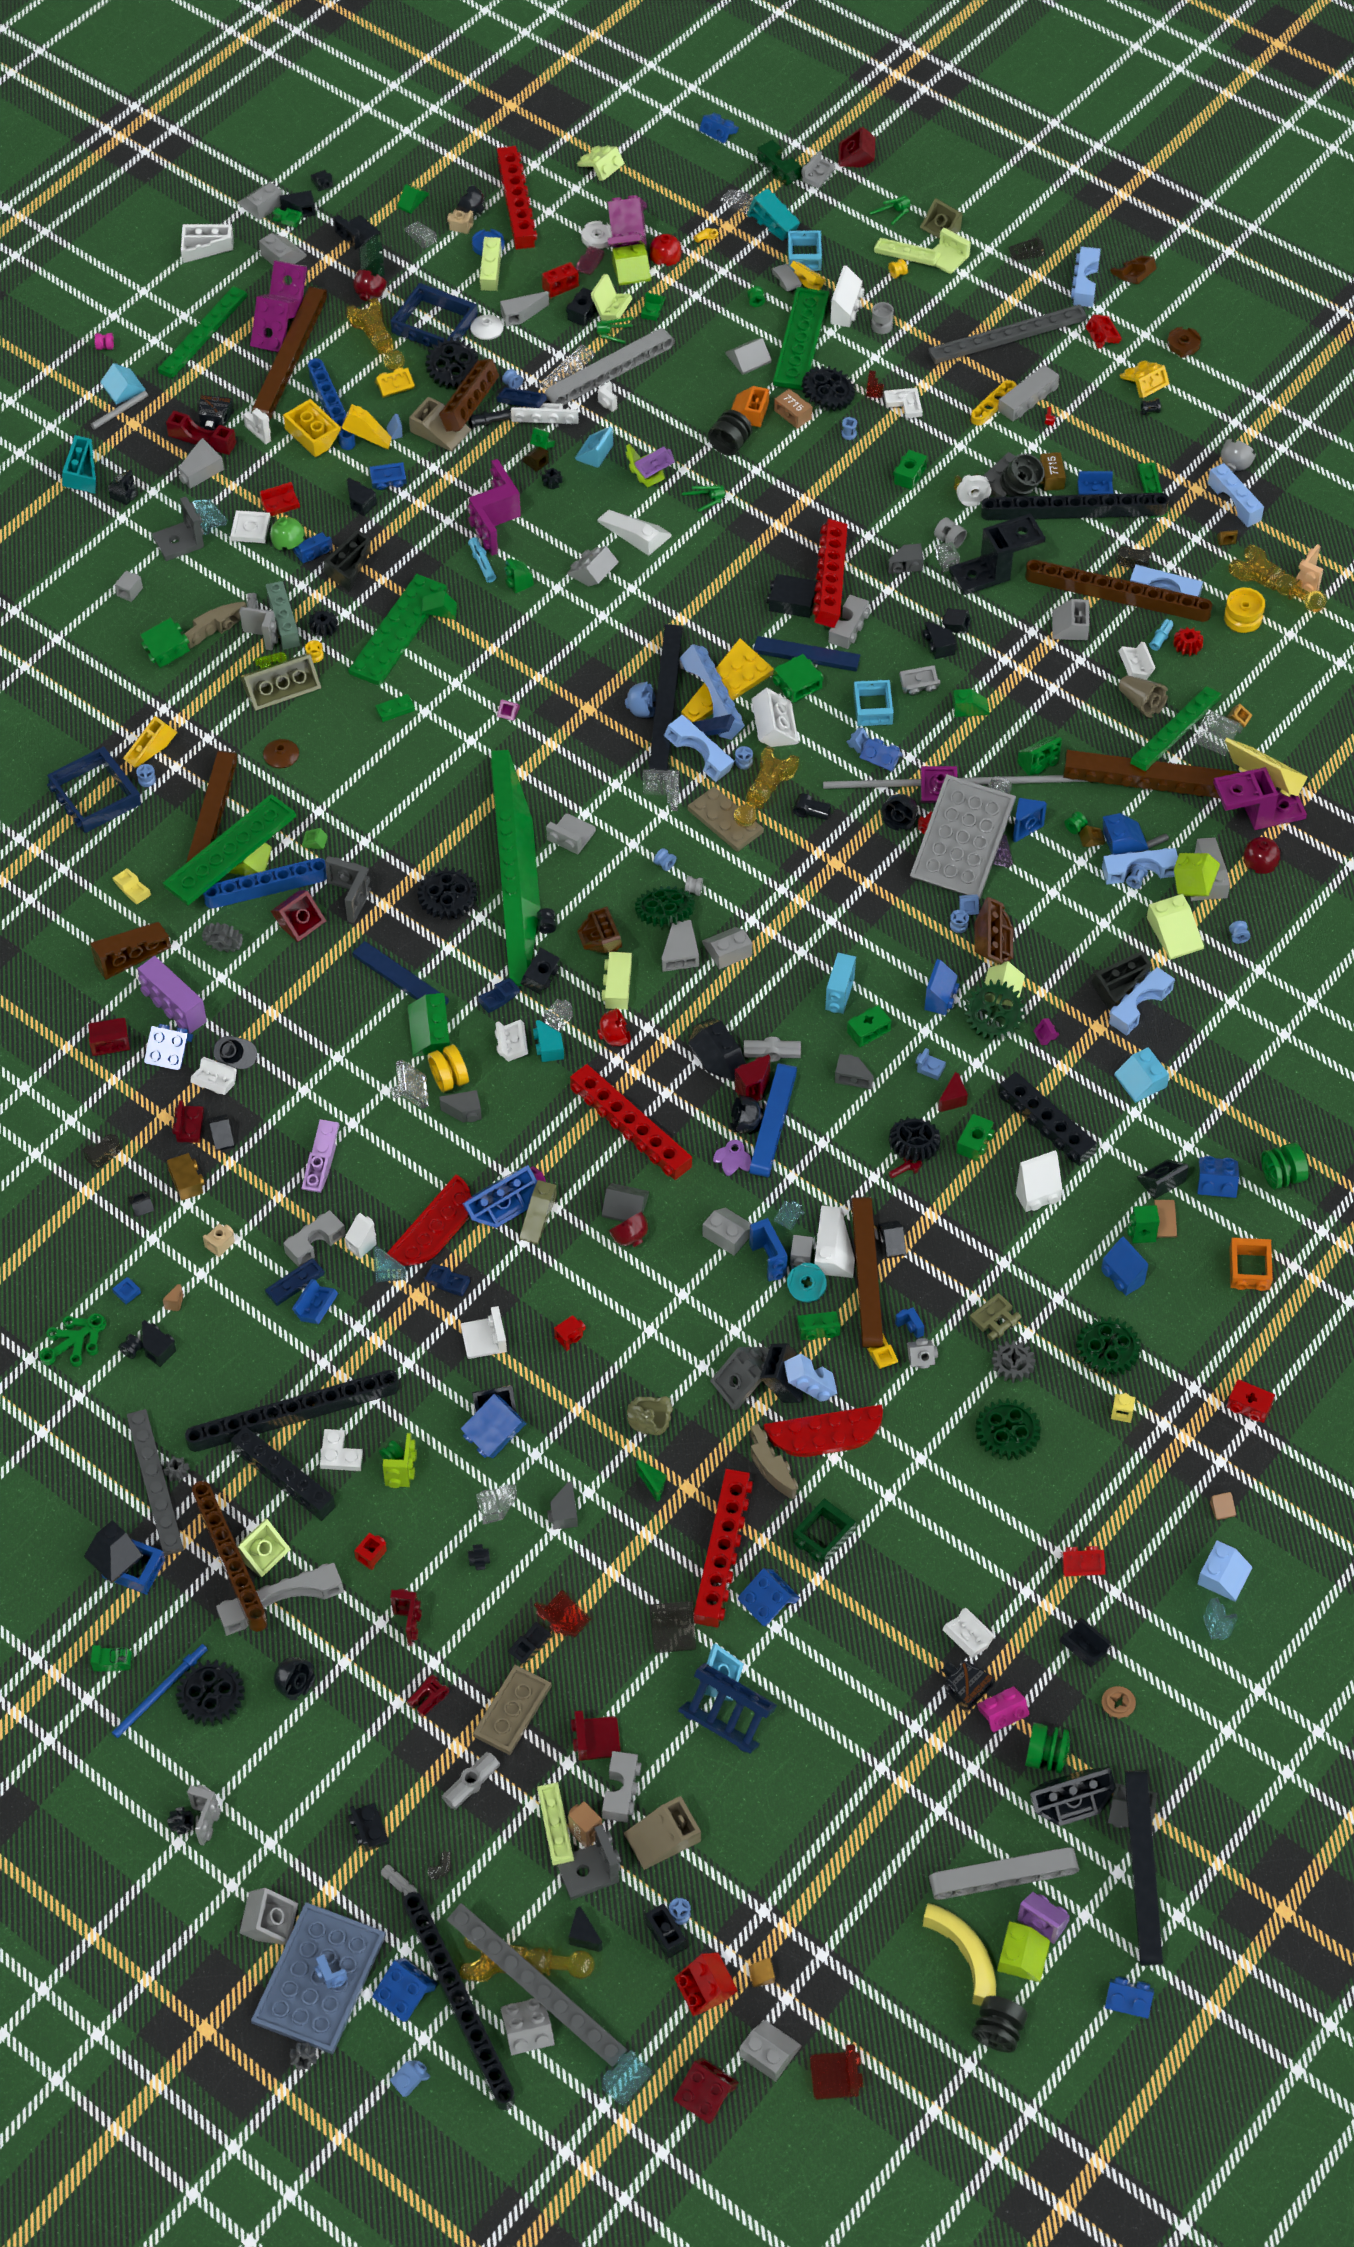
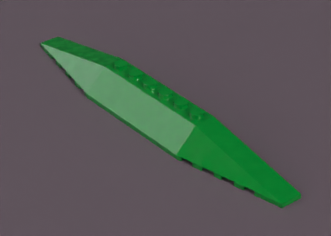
[491,750,540,986]

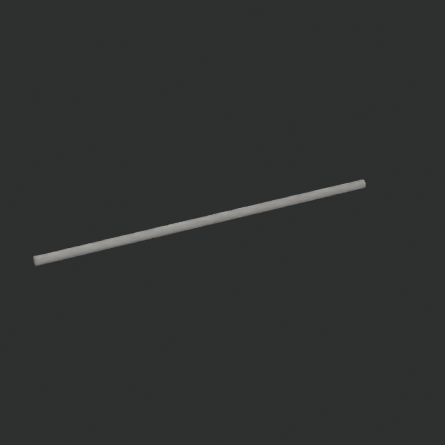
[823,775,1089,789]

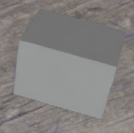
[726,338,771,375]

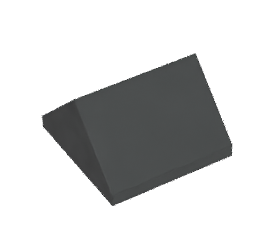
[602,1183,649,1222]

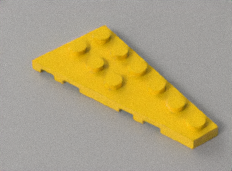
[681,638,774,722]

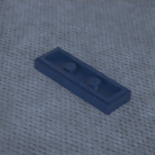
[496,387,547,408]
[692,714,735,736]
[265,1258,325,1306]

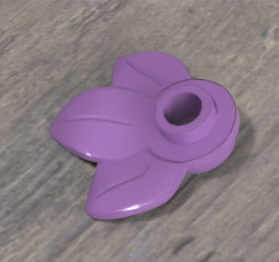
[713,1140,751,1176]

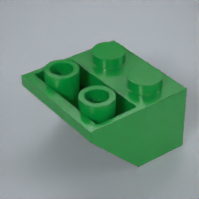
[1017,736,1062,776]

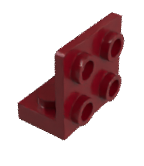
[88,1018,130,1056]
[674,2058,739,2124]

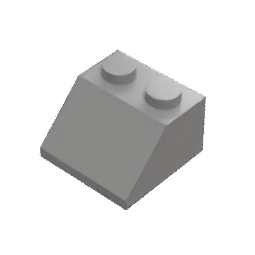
[238,182,282,220]
[259,233,306,265]
[702,927,752,970]
[703,1208,751,1256]
[240,1888,298,1945]
[739,2020,801,2082]

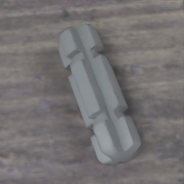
[247,593,257,609]
[381,1865,417,1896]

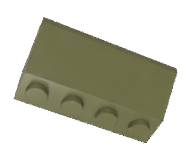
[240,653,321,711]

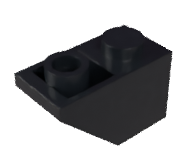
[280,190,316,218]
[108,470,137,505]
[347,478,377,516]
[922,621,956,659]
[142,1320,176,1367]

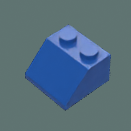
[1103,813,1148,855]
[925,959,960,1015]
[1101,1236,1148,1296]

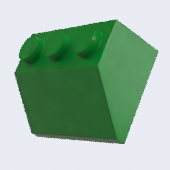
[408,993,450,1057]

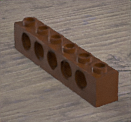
[439,359,499,432]

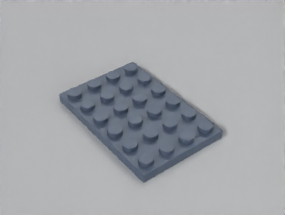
[251,1902,386,2054]

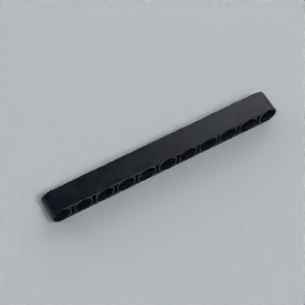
[981,493,1169,521]
[649,624,683,779]
[185,1370,399,1452]
[403,1892,515,2110]

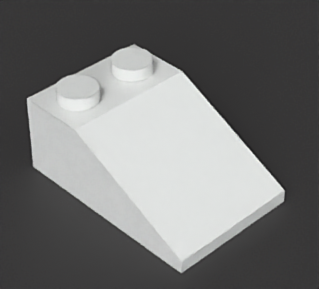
[1016,1150,1062,1212]

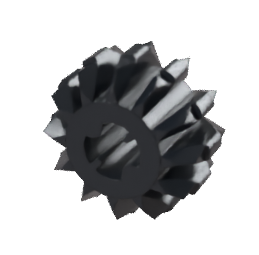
[308,609,338,638]

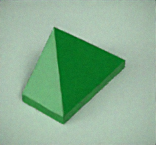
[636,1460,667,1502]

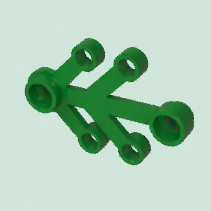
[39,1313,107,1367]

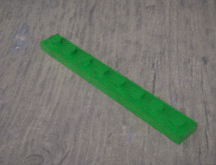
[158,286,247,379]
[1130,686,1221,772]

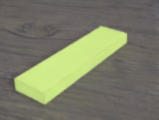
[874,238,940,266]
[537,1782,574,1866]

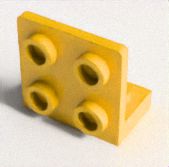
[1120,361,1169,398]

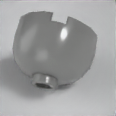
[1221,439,1256,471]

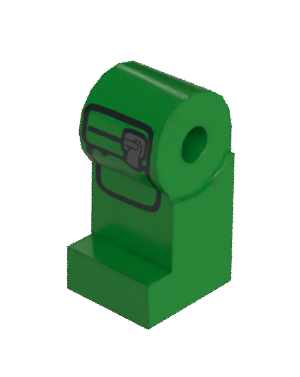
[91,1645,132,1672]

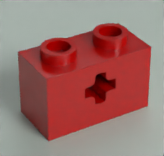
[1226,1379,1275,1423]

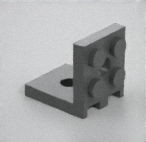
[152,496,204,561]
[325,856,371,923]
[710,1347,769,1410]
[556,1824,621,1900]

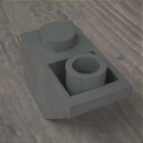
[888,544,924,573]

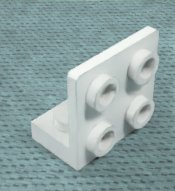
[461,1306,507,1359]

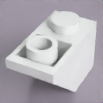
[345,1213,376,1259]

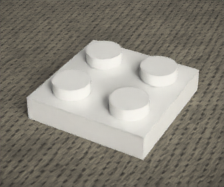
[231,511,271,543]

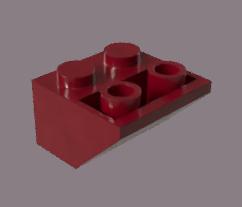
[735,1054,771,1102]

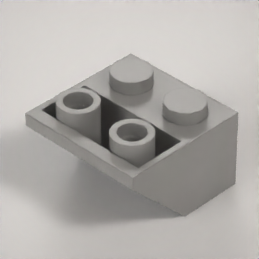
[567,546,618,586]
[1052,599,1089,640]

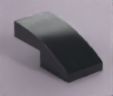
[508,1622,553,1665]

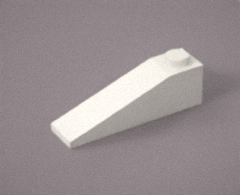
[597,510,672,556]
[814,1206,855,1278]

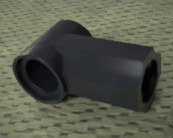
[793,793,831,820]

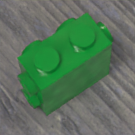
[140,617,190,668]
[772,654,824,703]

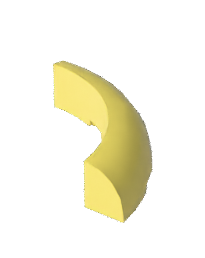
[923,1903,996,2006]

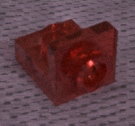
[866,370,884,398]

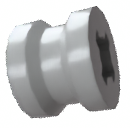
[685,876,703,896]

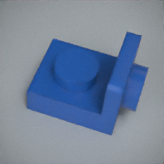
[895,1308,924,1338]

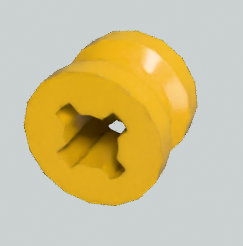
[889,259,908,279]
[305,640,324,663]

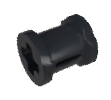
[1141,398,1161,415]

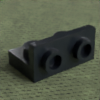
[347,1803,389,1852]

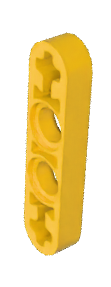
[971,380,1017,425]

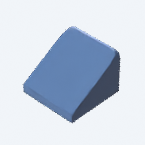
[387,414,403,439]

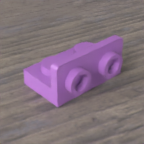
[635,446,675,478]

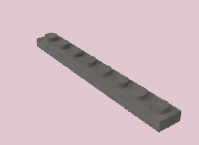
[126,1409,184,1556]

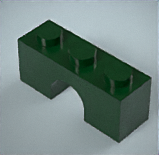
[757,139,802,186]

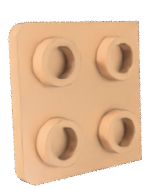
[1296,545,1323,597]

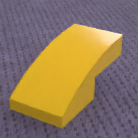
[867,1334,898,1369]

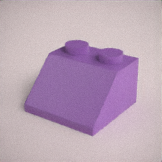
[1017,1892,1070,1944]

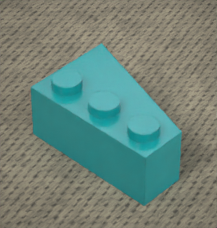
[747,188,800,241]
[62,435,96,494]

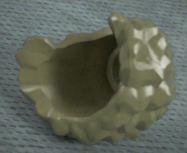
[627,1396,673,1435]

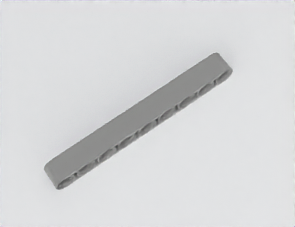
[545,328,675,405]

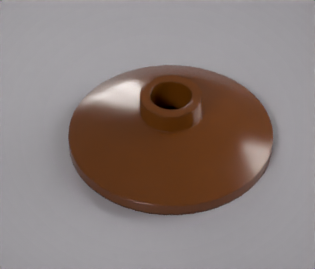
[263,739,299,768]

